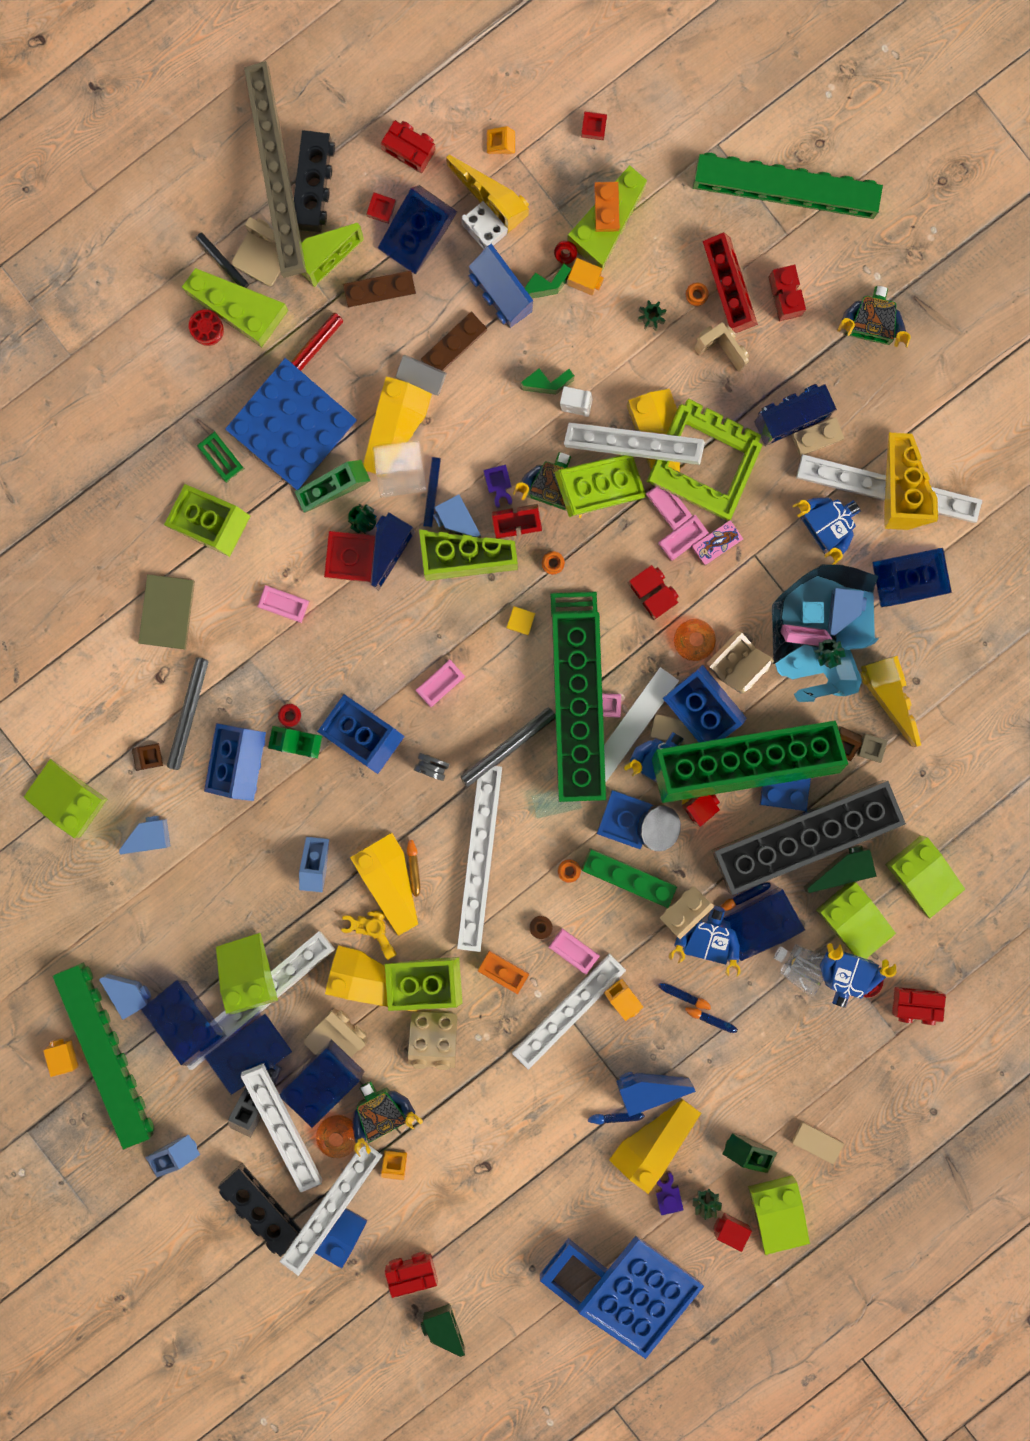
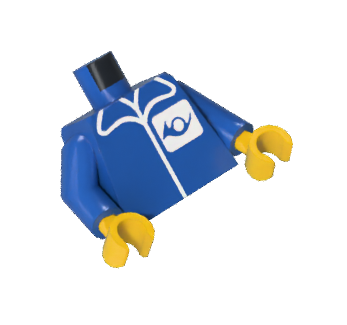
[793,497,861,565]
[624,732,689,804]
[668,906,741,977]
[820,943,897,1008]

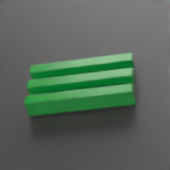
[197,431,244,483]
[550,592,598,617]

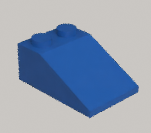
[317,694,405,774]
[616,1072,696,1117]

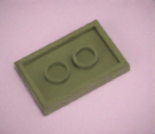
[138,574,195,650]

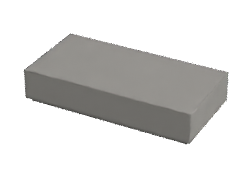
[396,355,447,396]

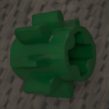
[638,300,667,331]
[348,504,377,534]
[814,639,846,669]
[692,1189,722,1220]

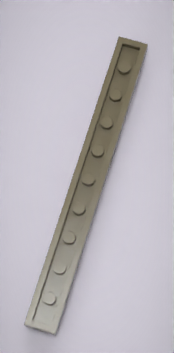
[244,61,306,278]

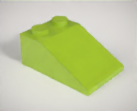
[301,223,364,287]
[164,484,251,557]
[24,759,108,839]
[885,836,965,919]
[816,882,896,959]
[216,933,278,1014]
[385,957,463,1011]
[748,1175,810,1255]

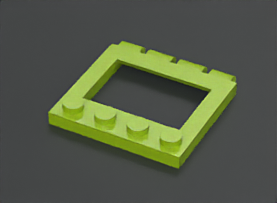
[647,398,763,521]

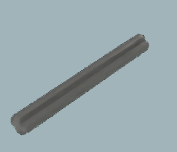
[167,657,209,770]
[461,707,555,786]

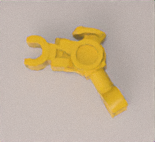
[341,911,397,960]

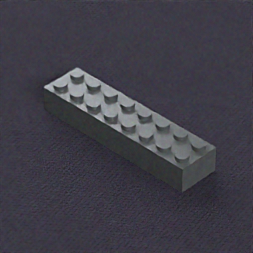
[711,780,906,895]

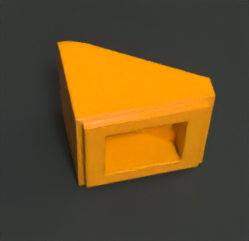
[487,126,515,154]
[381,1150,407,1180]

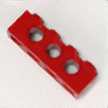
[702,232,758,333]

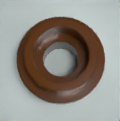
[529,916,553,939]

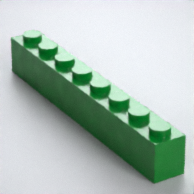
[692,153,883,219]
[52,962,154,1150]

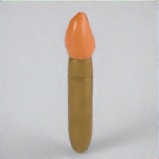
[407,840,420,897]

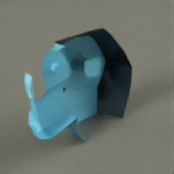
[772,564,880,702]

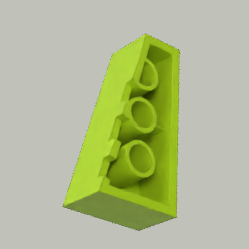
[567,165,647,271]
[182,268,289,348]
[419,529,518,581]

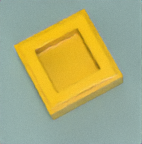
[506,606,536,636]

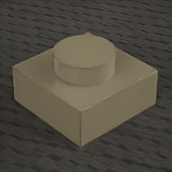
[857,734,888,763]

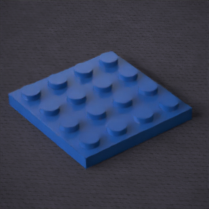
[225,358,357,490]
[576,1236,704,1359]

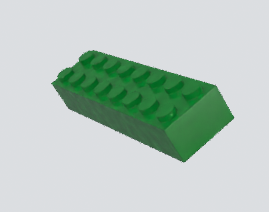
[552,612,606,802]
[651,720,848,803]

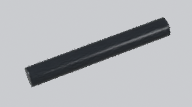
[196,232,249,288]

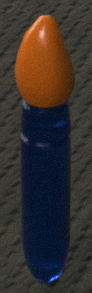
[720,882,771,911]
[658,983,711,1010]
[685,1007,738,1033]

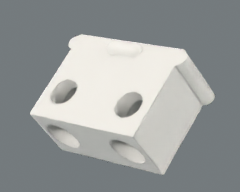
[461,201,508,249]
[560,386,593,417]

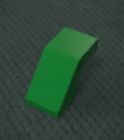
[525,264,572,299]
[521,368,575,395]
[268,726,322,759]

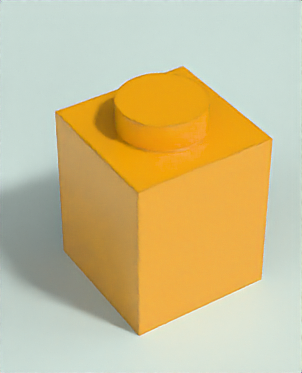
[567,258,604,296]
[604,979,644,1021]
[43,1038,79,1077]

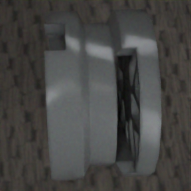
[414,753,450,781]

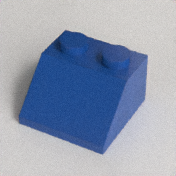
[315,1208,367,1269]

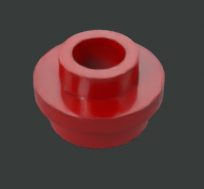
[554,241,577,264]
[278,704,302,727]

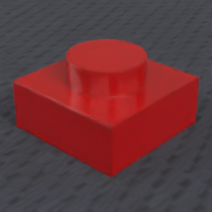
[581,111,607,140]
[366,192,396,224]

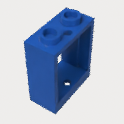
[540,1238,608,1310]

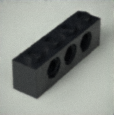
[294,130,335,233]
[218,1163,302,1257]

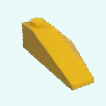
[446,154,529,233]
[363,376,432,477]
[626,389,680,472]
[884,432,938,530]
[860,656,921,747]
[350,833,418,936]
[325,945,418,1012]
[609,1099,701,1194]

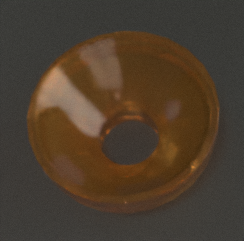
[673,619,716,661]
[316,1115,356,1158]

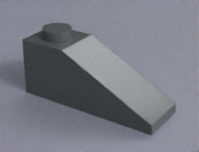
[228,1058,282,1138]

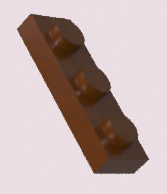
[343,270,416,308]
[421,311,487,371]

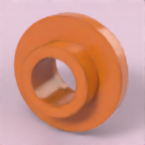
[685,282,709,306]
[542,551,565,575]
[558,859,581,883]

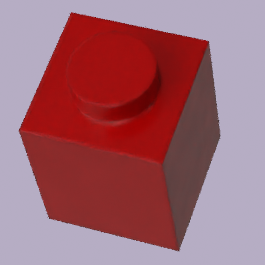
[713,1213,752,1252]

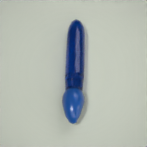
[588,1112,645,1125]

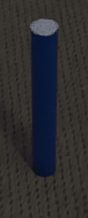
[423,457,441,528]

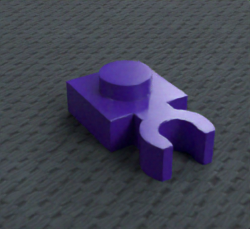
[483,464,512,509]
[655,1171,684,1216]

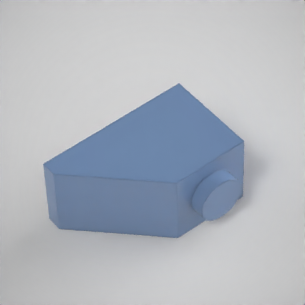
[433,494,481,538]
[828,588,867,637]
[119,816,171,855]
[299,837,329,892]
[99,974,152,1019]
[145,1135,200,1177]

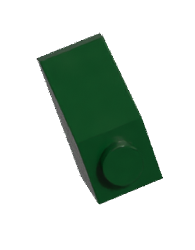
[722,1133,778,1173]
[421,1304,465,1357]

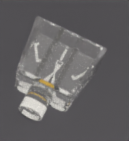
[774,944,825,999]

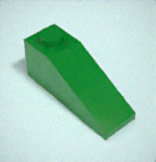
[295,460,371,513]

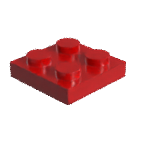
[324,531,376,583]

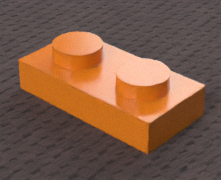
[594,182,620,232]
[478,950,529,995]

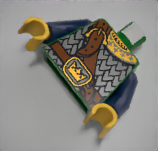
[837,286,911,348]
[513,452,582,518]
[352,1081,423,1157]

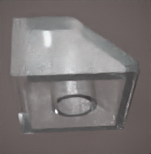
[373,440,427,498]

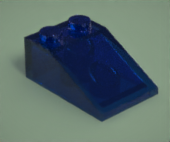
[378,185,458,274]
[371,512,415,591]
[872,548,952,608]
[723,887,805,961]
[204,1013,292,1095]

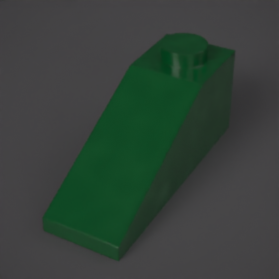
[804,845,877,893]

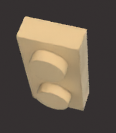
[792,417,845,457]

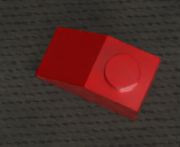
[682,794,720,827]

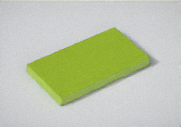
[554,455,646,517]

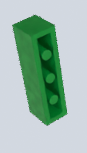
[581,848,677,908]

